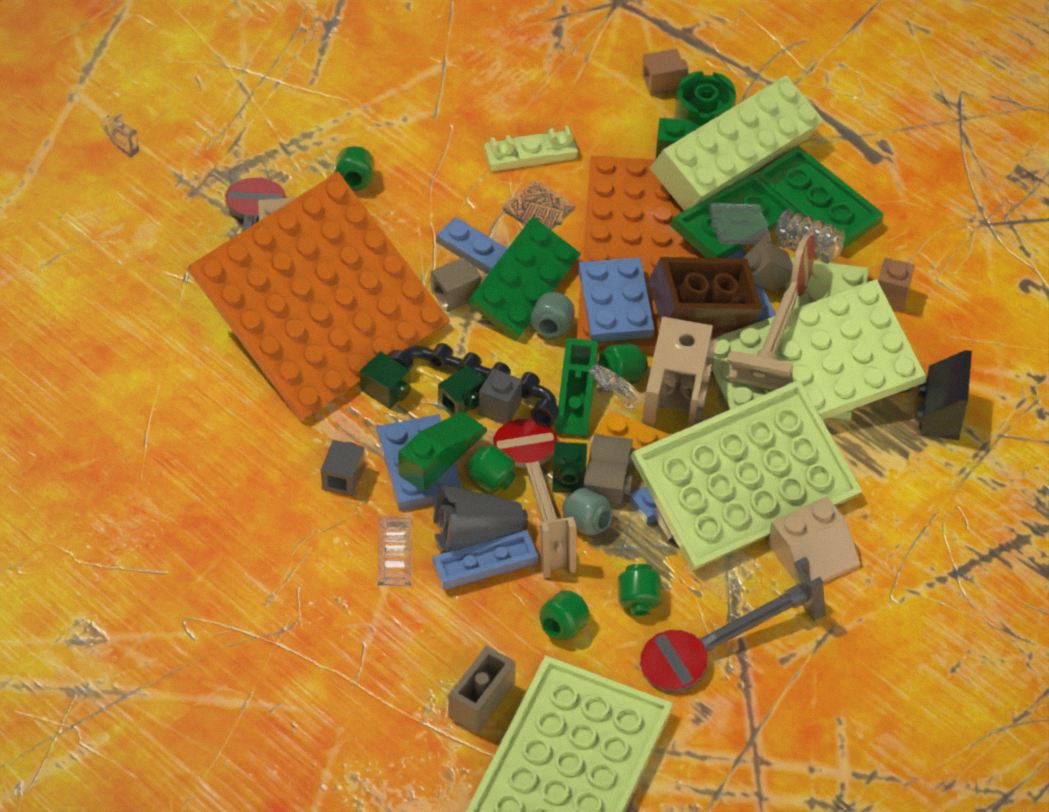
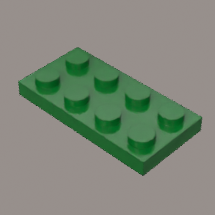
[755,145,884,251]
[670,174,797,258]
[466,216,581,341]

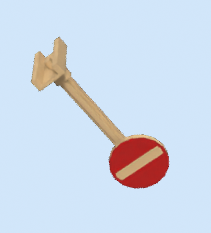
[727,234,815,390]
[493,419,576,578]

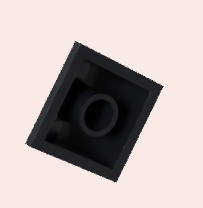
[916,350,972,440]

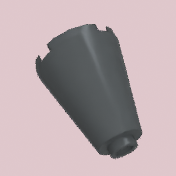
[433,485,528,552]

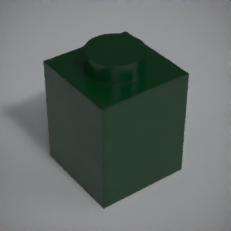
[360,351,411,409]

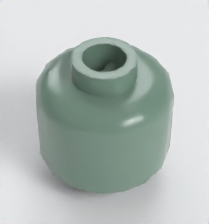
[531,292,575,339]
[562,488,613,536]

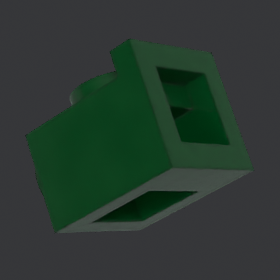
[438,365,486,416]
[552,442,587,493]

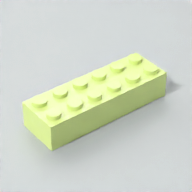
[650,75,824,211]

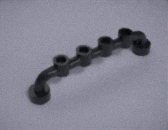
[389,343,559,427]

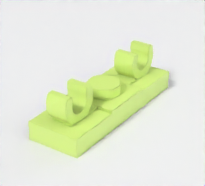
[484,126,578,172]

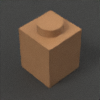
[642,48,688,95]
[878,258,915,311]

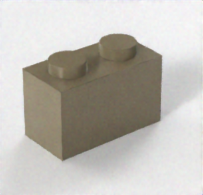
[448,645,516,733]

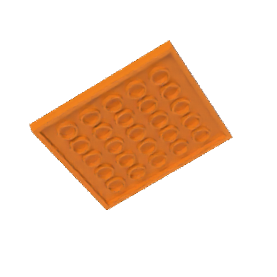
[187,172,450,423]

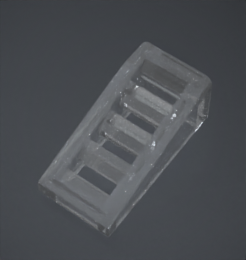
[377,516,413,586]

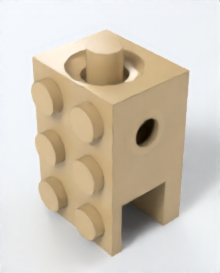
[642,316,717,428]

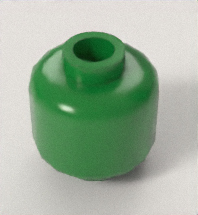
[334,146,375,191]
[598,343,648,386]
[466,445,517,493]
[618,564,662,616]
[539,590,590,641]

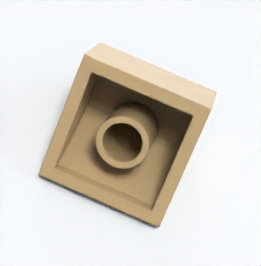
[768,496,860,584]

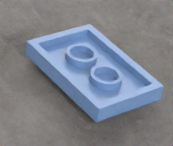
[578,257,654,342]
[376,414,462,510]

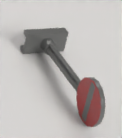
[225,178,285,232]
[640,556,826,693]

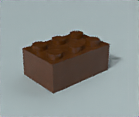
[648,257,762,331]

